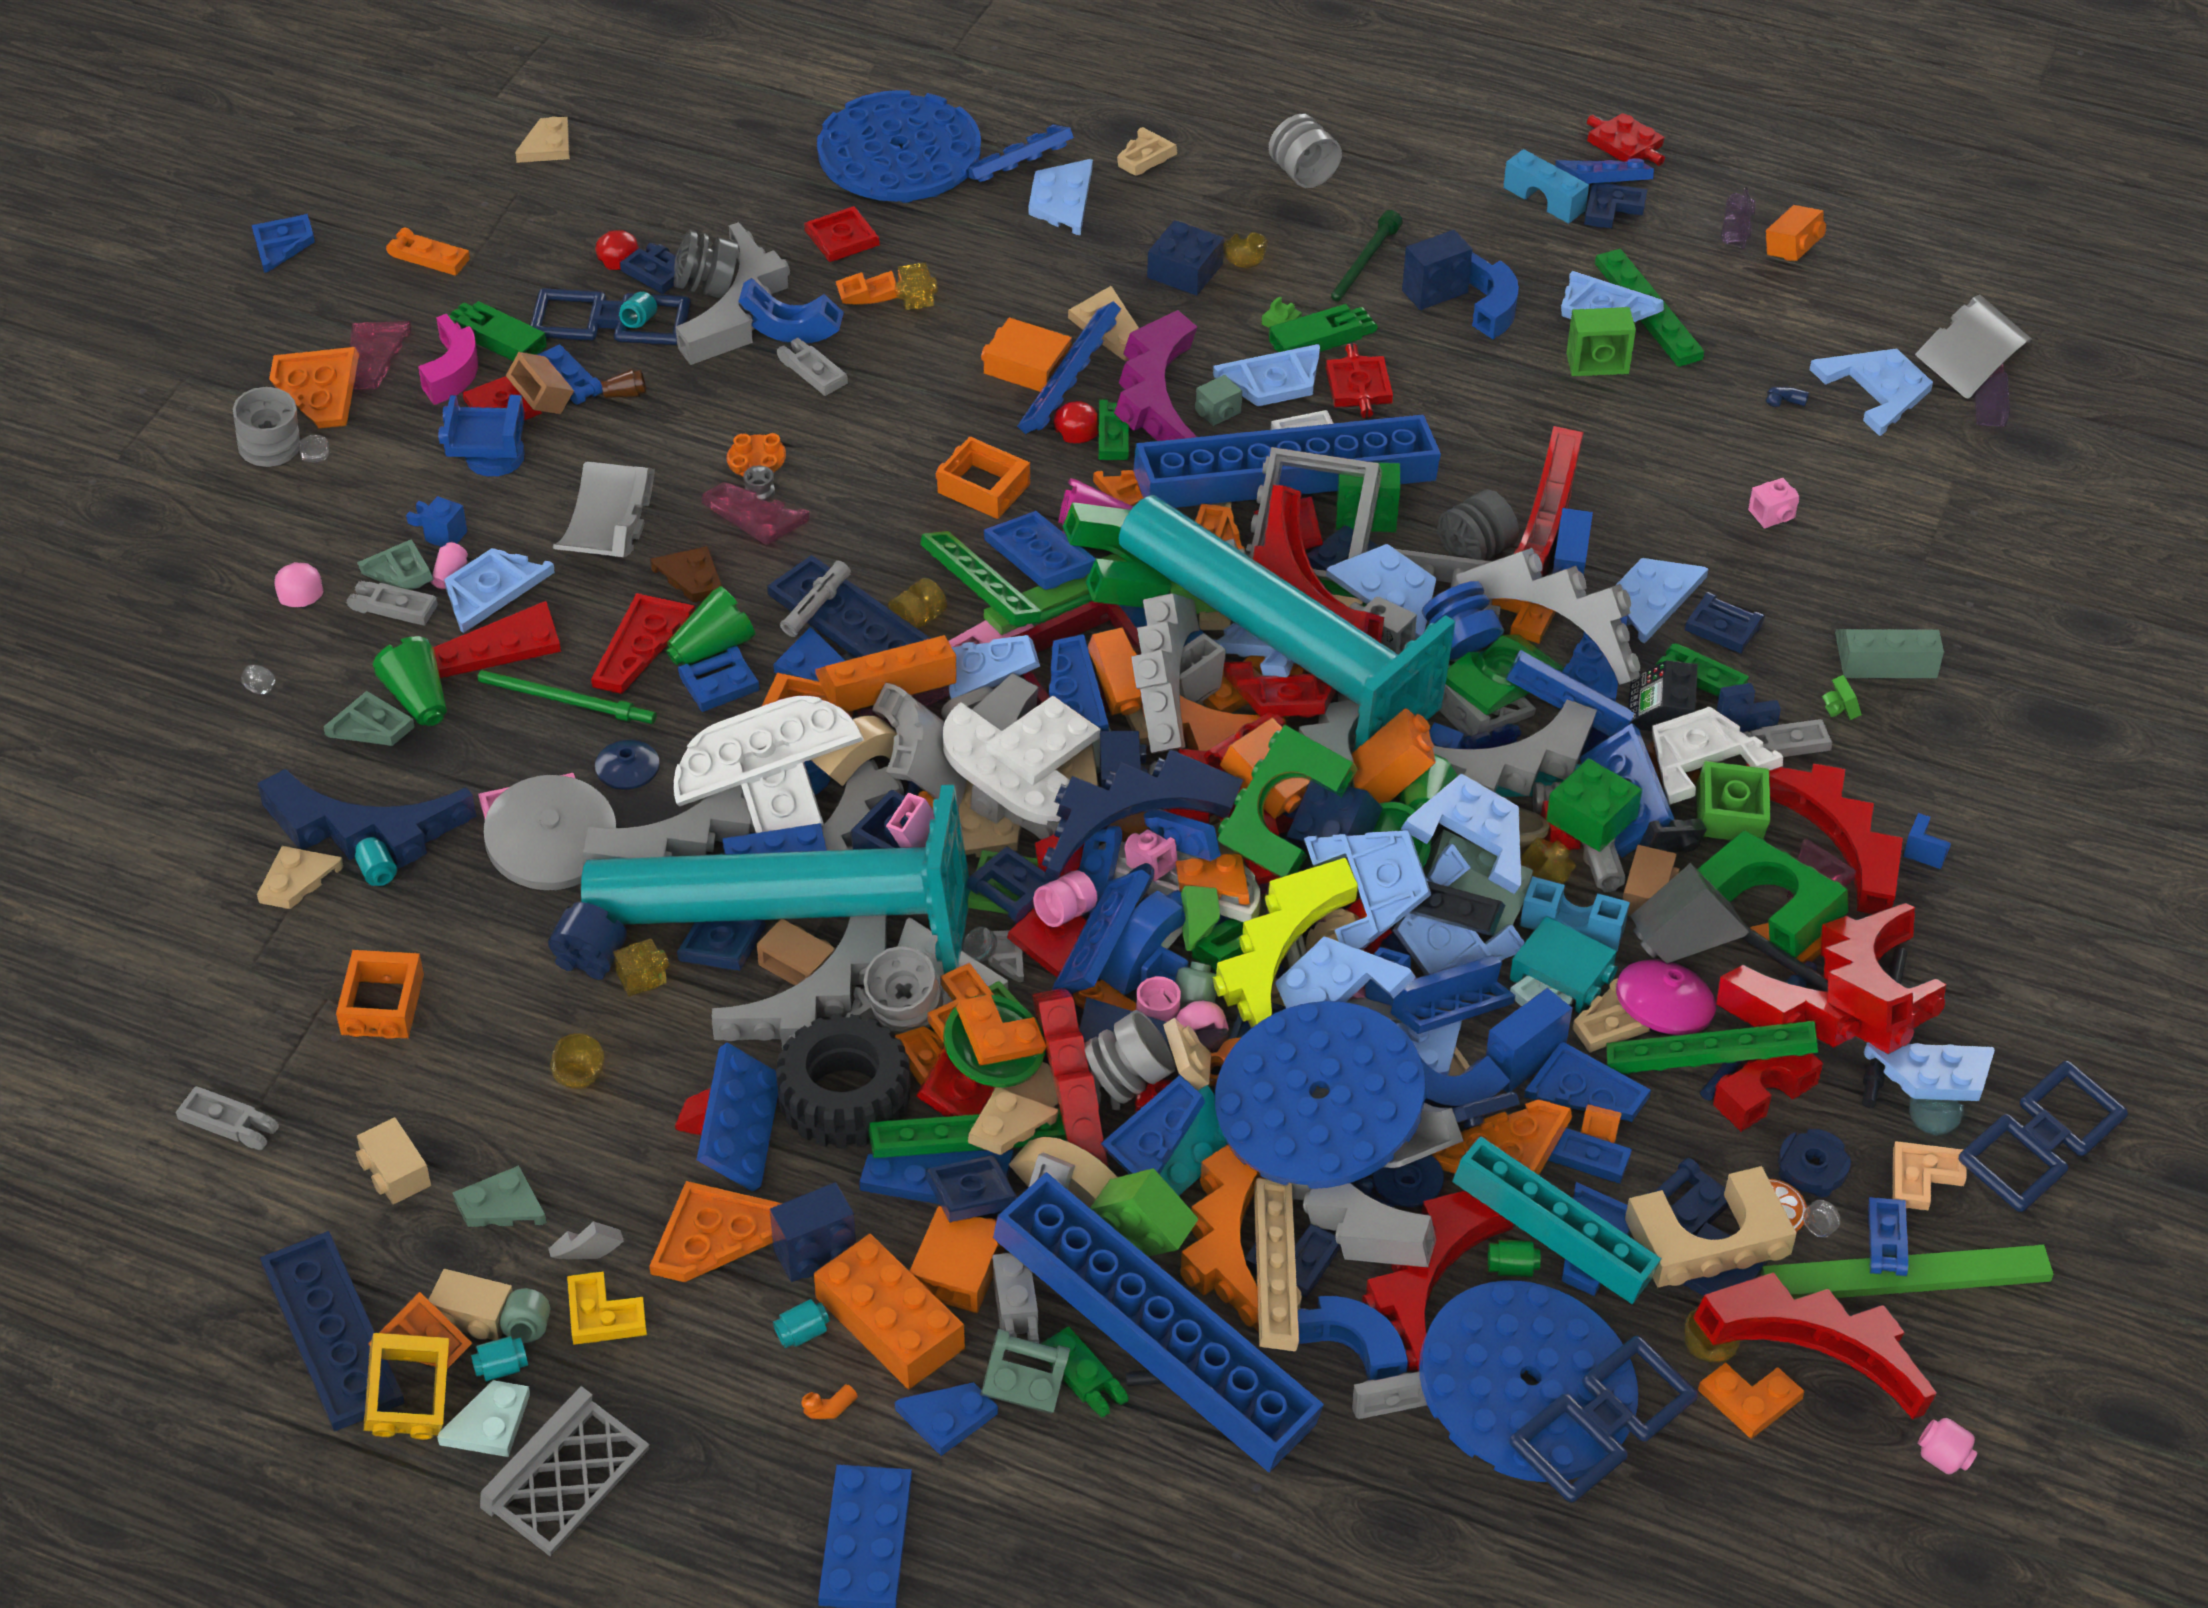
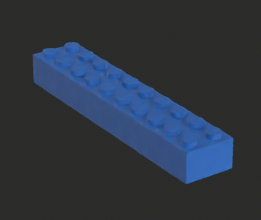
[1133,415,1441,508]
[993,1172,1324,1472]

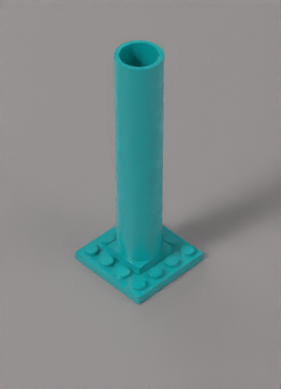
[1119,495,1455,753]
[581,785,971,974]

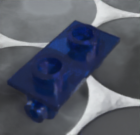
[1460,723,1521,750]

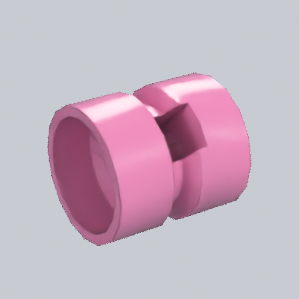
[1033,870,1097,927]
[1136,976,1181,1022]

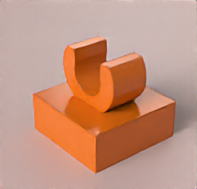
[1581,1104,1622,1143]

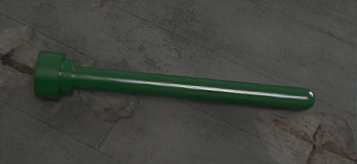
[1331,210,1403,302]

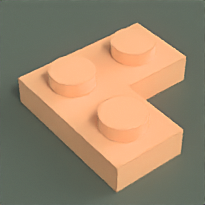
[1893,1141,1966,1211]

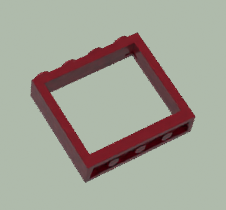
[1011,600,1141,713]

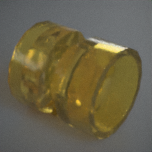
[888,578,947,630]

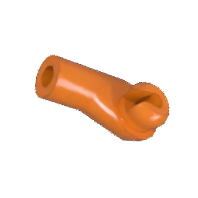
[801,1384,858,1419]

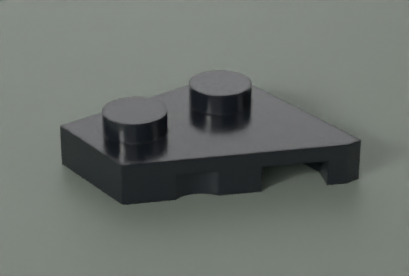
[1639,819,1707,853]

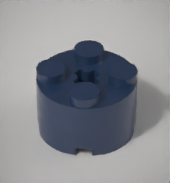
[548,902,627,980]

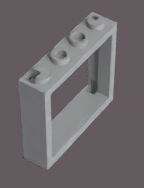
[1246,447,1382,582]

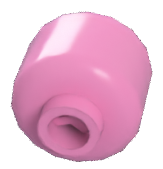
[1918,1418,1977,1474]

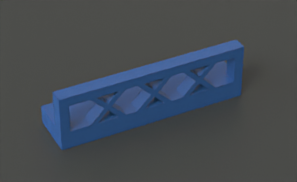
[1506,650,1634,737]
[1390,955,1516,1034]

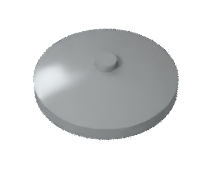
[484,775,616,890]

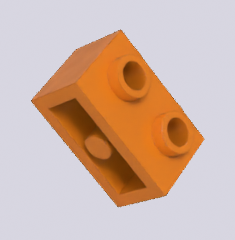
[1766,205,1826,261]

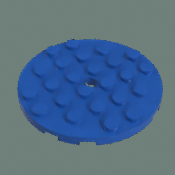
[817,90,981,203]
[1215,1001,1427,1189]
[1419,1281,1638,1482]

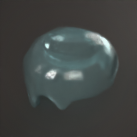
[1909,1097,1964,1136]

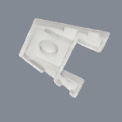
[1652,707,1783,805]

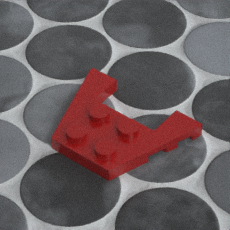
[1224,661,1336,718]

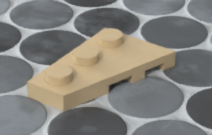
[1068,286,1139,362]

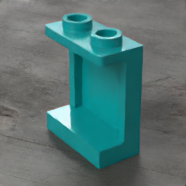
[1510,916,1618,1014]

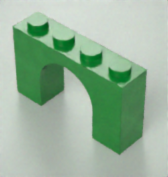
[1062,502,1172,608]
[1217,724,1358,878]
[1697,830,1848,958]

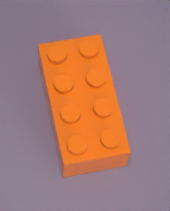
[814,1233,965,1390]

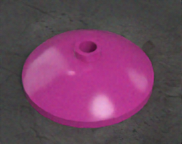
[1616,959,1716,1035]

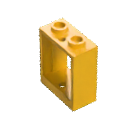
[363,1333,449,1440]

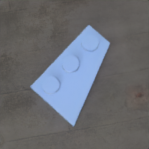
[947,635,1040,699]

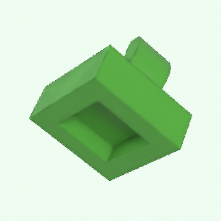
[1262,297,1302,328]
[1822,675,1862,720]

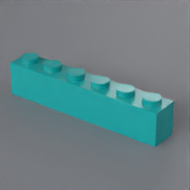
[1452,1136,1662,1305]

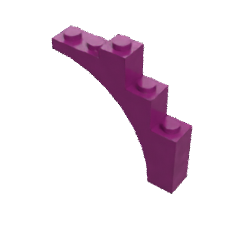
[1114,310,1197,441]

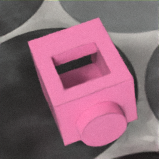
[1124,829,1178,882]

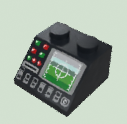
[1628,660,1698,731]

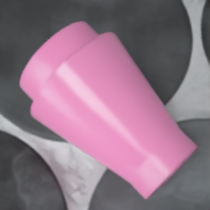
[430,542,468,589]

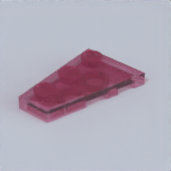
[350,321,412,389]
[702,482,810,545]

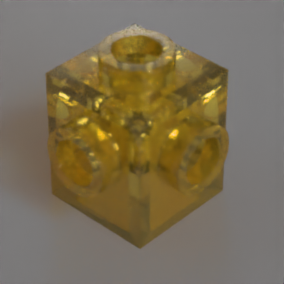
[895,262,938,310]
[1520,837,1577,884]
[613,938,669,997]

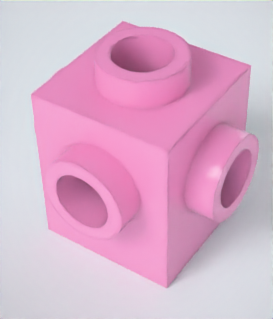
[1748,478,1799,529]

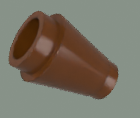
[601,368,646,398]

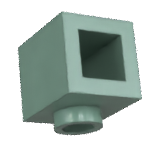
[1195,375,1242,426]

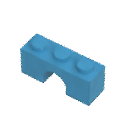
[1503,149,1589,224]
[1520,876,1630,951]

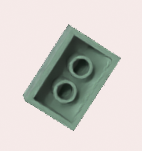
[1835,629,1944,678]
[1423,830,1533,935]

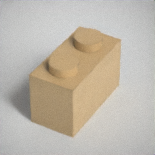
[356,1117,431,1204]
[428,1269,513,1340]

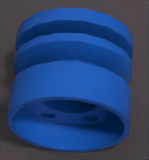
[1421,581,1504,660]

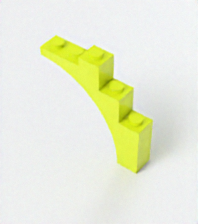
[1213,857,1358,1028]

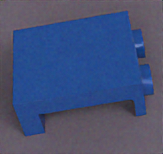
[438,395,525,458]

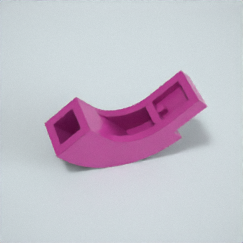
[418,314,478,405]

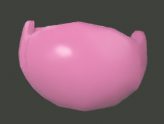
[274,562,323,607]
[1175,1000,1229,1038]

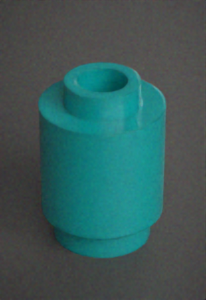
[619,292,657,328]
[355,837,397,886]
[773,1299,830,1348]
[471,1336,528,1382]

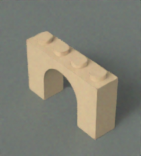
[1625,1166,1797,1288]

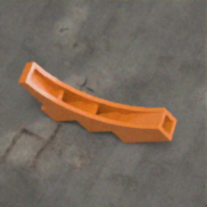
[1087,627,1286,751]
[1180,1145,1266,1332]

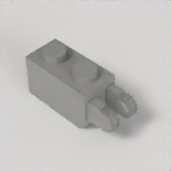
[992,1253,1039,1352]

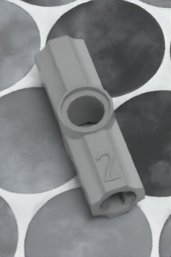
[1582,838,1625,892]

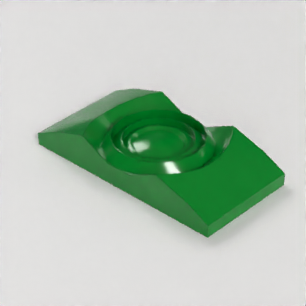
[1446,634,1564,715]

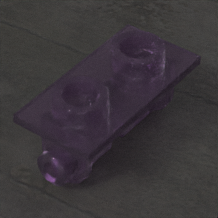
[1721,187,1755,249]

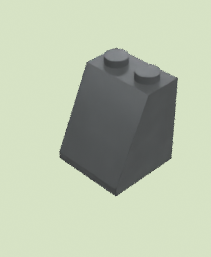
[1630,863,1749,963]

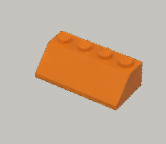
[815,635,956,712]

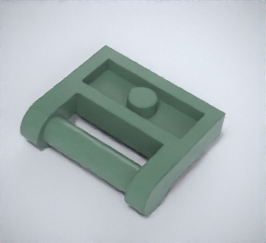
[980,1329,1070,1414]

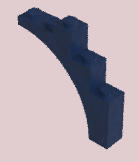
[1042,749,1243,881]
[257,769,477,869]

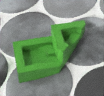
[1181,885,1220,951]

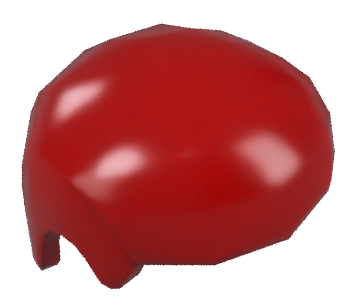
[595,230,639,270]
[1053,401,1099,443]

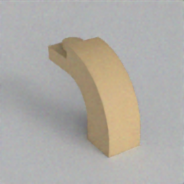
[811,716,897,787]
[1009,1137,1117,1208]

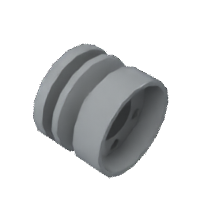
[1269,114,1342,188]
[232,387,301,467]
[863,946,944,1034]
[1084,1010,1175,1104]

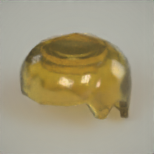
[1223,232,1268,268]
[550,1033,605,1089]
[1684,1308,1741,1363]

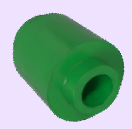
[1488,1240,1541,1277]

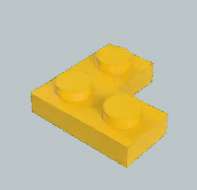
[567,1271,647,1345]

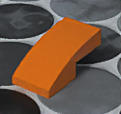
[836,271,901,304]

